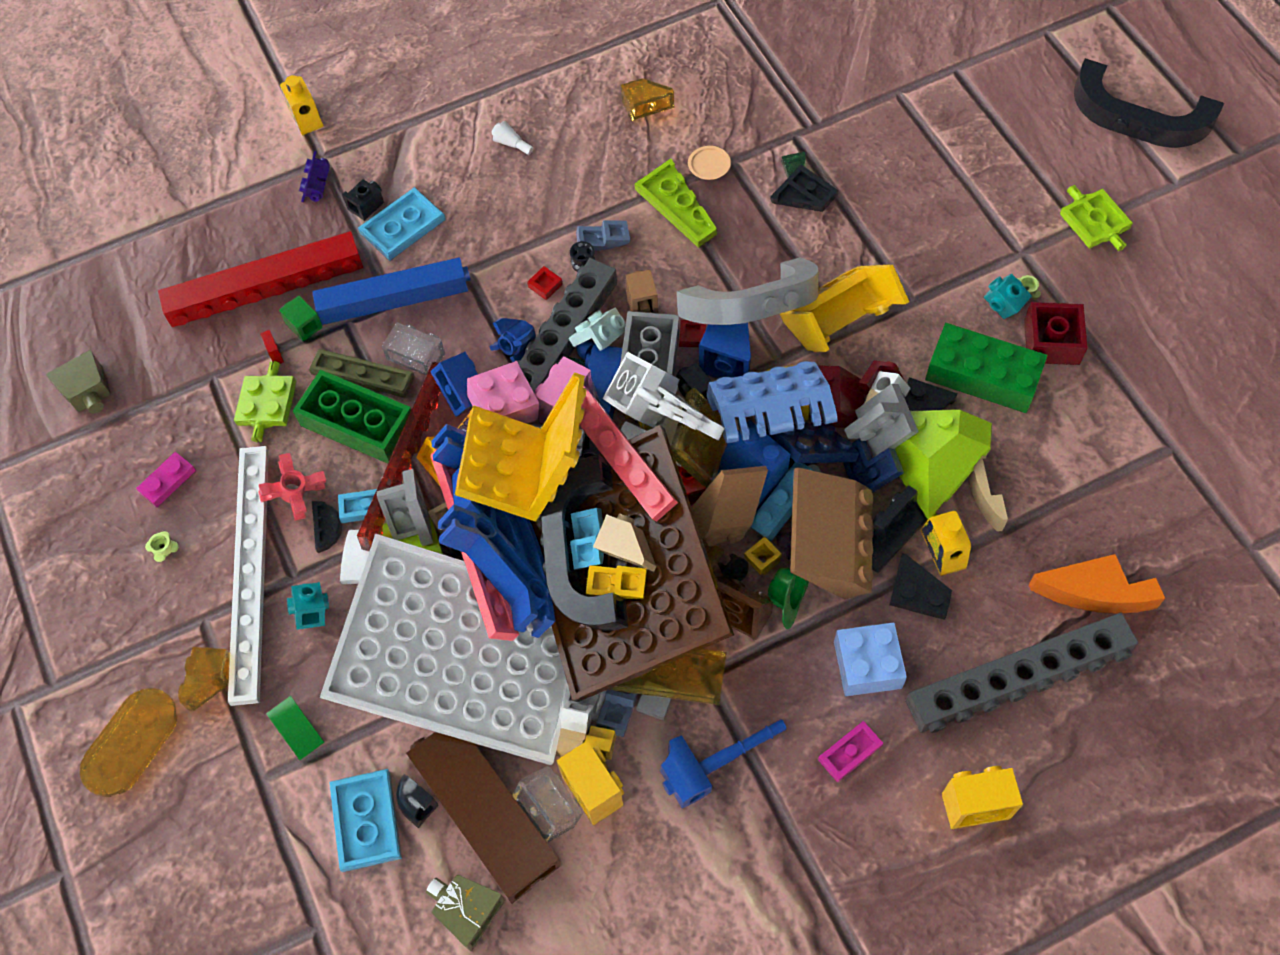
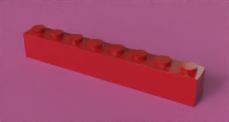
[158,231,364,327]

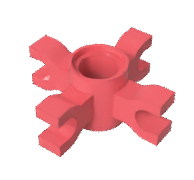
[258,453,326,521]

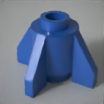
[489,318,536,362]

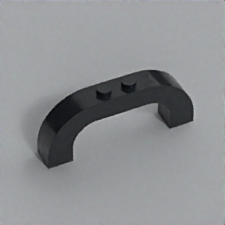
[1074,58,1224,148]
[540,454,628,631]

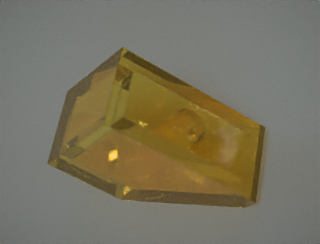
[620,78,674,121]

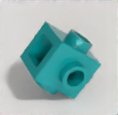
[984,274,1032,319]
[287,582,329,630]

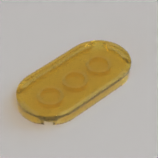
[80,688,177,797]

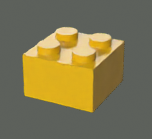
[556,740,624,826]
[942,766,1023,830]

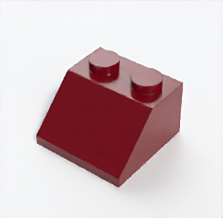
[811,365,864,428]

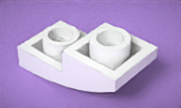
[340,529,376,584]

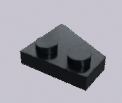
[770,165,838,212]
[904,377,958,411]
[889,553,952,620]

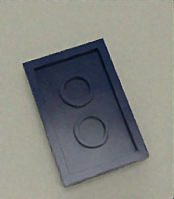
[766,422,860,464]

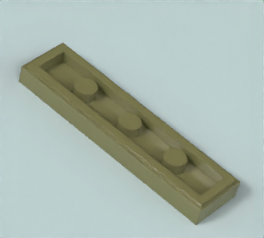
[309,349,415,398]

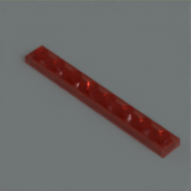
[357,362,441,551]

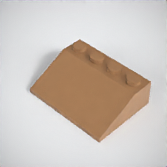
[790,467,873,600]

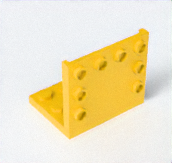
[455,372,587,522]

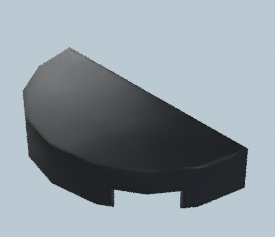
[312,501,343,553]

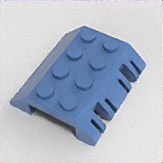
[707,361,837,444]

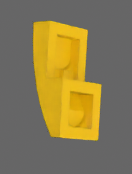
[586,565,647,599]

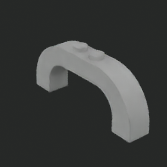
[677,257,819,325]

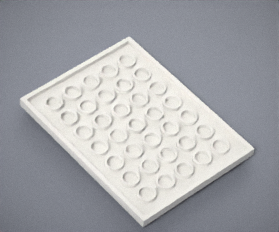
[320,534,570,765]

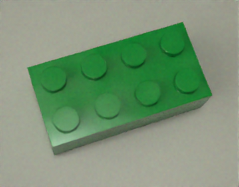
[925,322,1048,413]
[293,369,416,464]

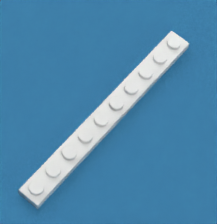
[228,446,269,706]

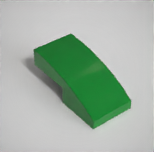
[266,696,324,760]

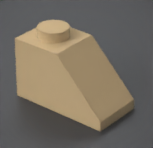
[593,514,656,572]

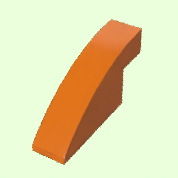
[1029,554,1165,614]

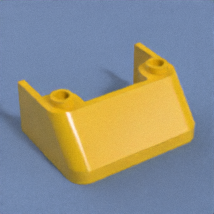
[780,265,909,353]

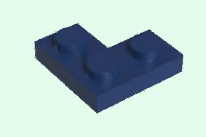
[843,438,904,493]

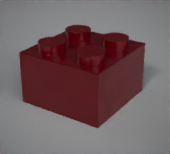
[1024,302,1088,365]

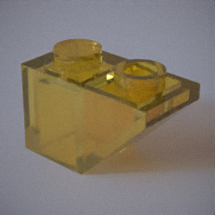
[178,647,230,711]

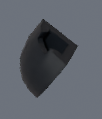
[396,774,438,828]

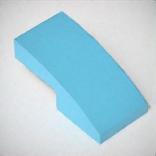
[570,508,604,570]

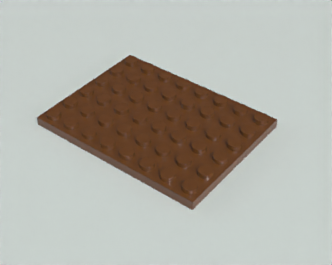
[530,425,734,703]

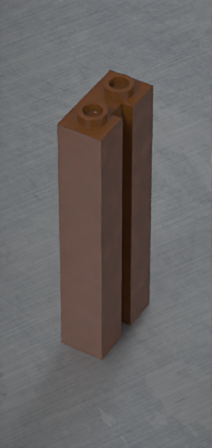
[406,732,561,904]

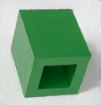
[279,296,323,342]

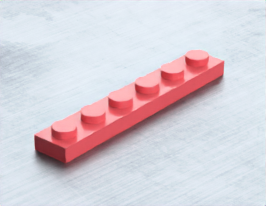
[579,386,678,522]

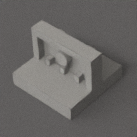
[844,384,918,457]
[376,469,433,546]

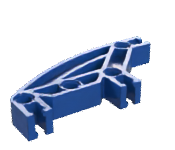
[432,424,555,638]

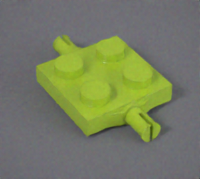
[1060,185,1133,251]
[234,361,297,443]

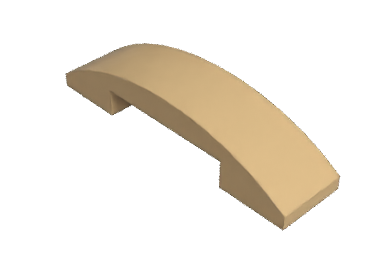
[968,453,1008,532]

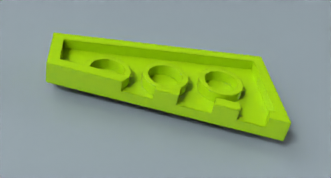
[635,158,717,248]

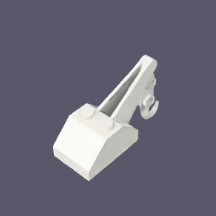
[602,352,725,440]

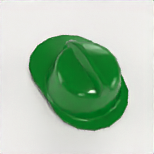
[768,568,809,629]

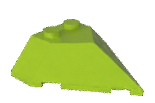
[895,410,992,520]

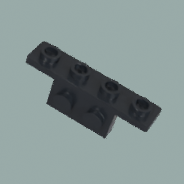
[872,485,927,573]

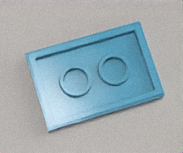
[358,187,446,261]
[329,769,402,872]

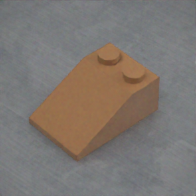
[691,466,768,547]

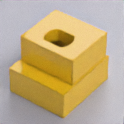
[744,537,782,575]
[585,726,616,760]

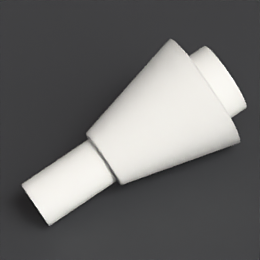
[492,121,533,155]

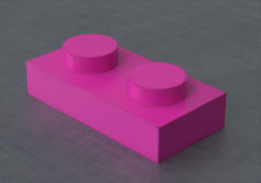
[136,452,196,507]
[818,721,884,783]

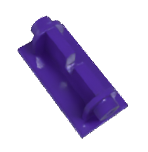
[299,151,330,202]

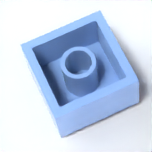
[834,623,907,696]

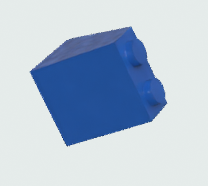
[699,322,751,379]
[710,420,791,512]

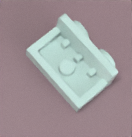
[569,307,626,351]

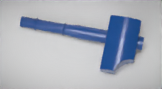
[660,719,787,808]

